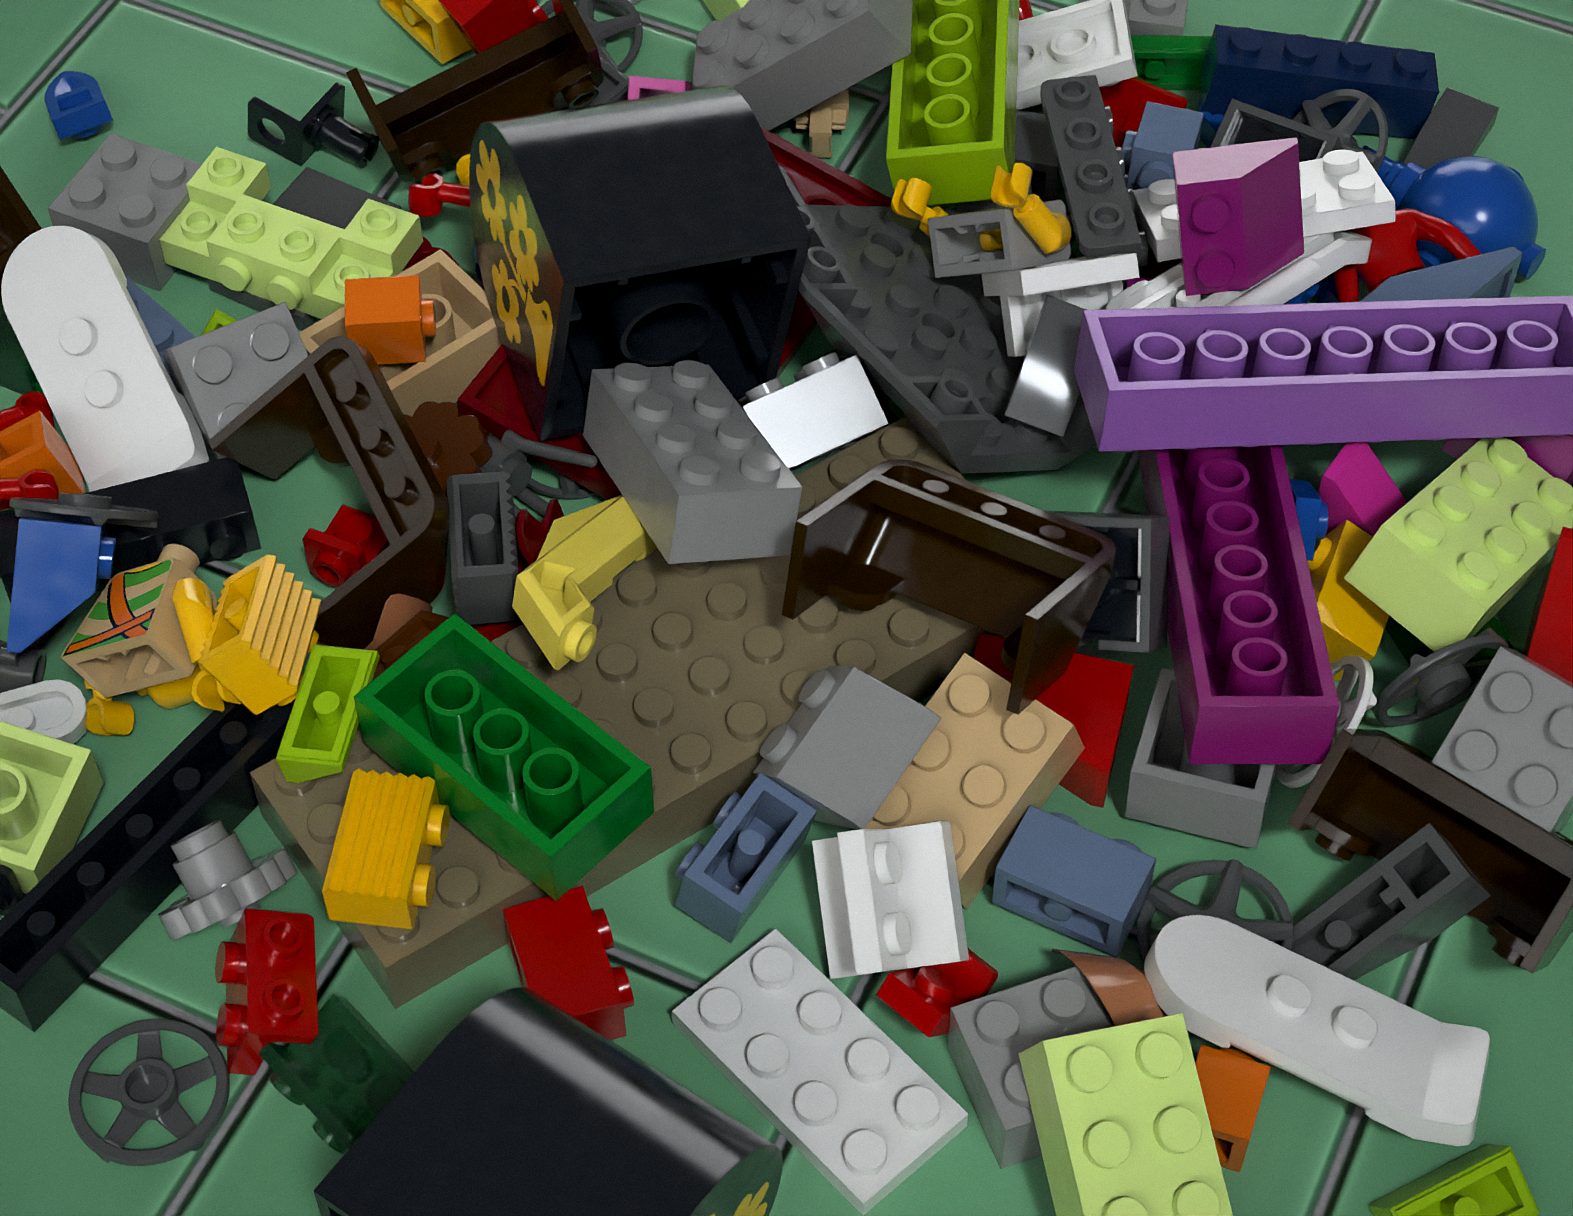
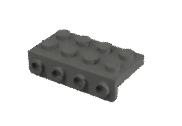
[1040,75,1148,290]

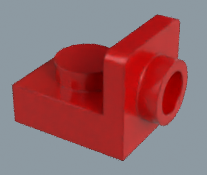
[302,504,390,587]
[876,948,998,1038]

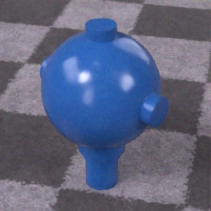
[1361,145,1546,280]

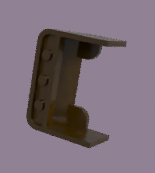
[346,0,604,185]
[208,337,450,649]
[782,459,1116,715]
[1287,728,1573,974]

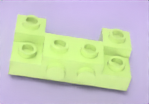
[159,146,423,319]

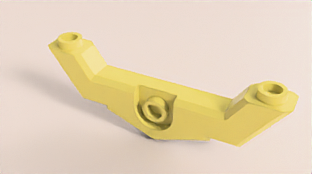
[512,495,657,671]

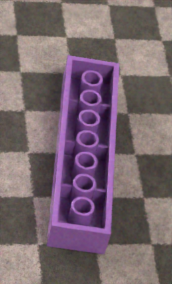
[1074,296,1573,452]

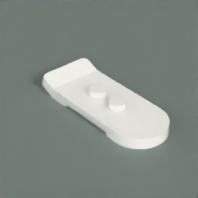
[1,226,209,492]
[1106,230,1373,310]
[1144,915,1490,1146]

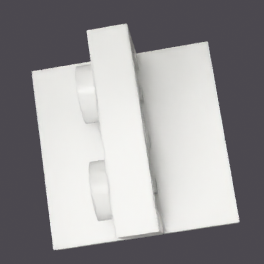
[981,253,1140,357]
[812,821,969,979]

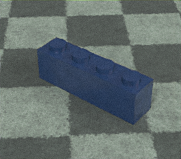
[1200,24,1439,140]

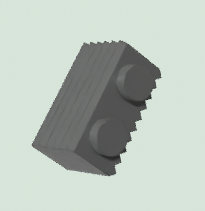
[446,471,519,625]

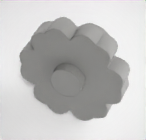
[158,820,298,940]

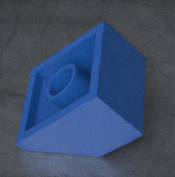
[6,517,116,653]

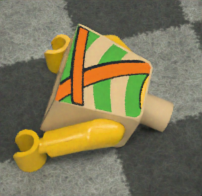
[61,544,242,736]

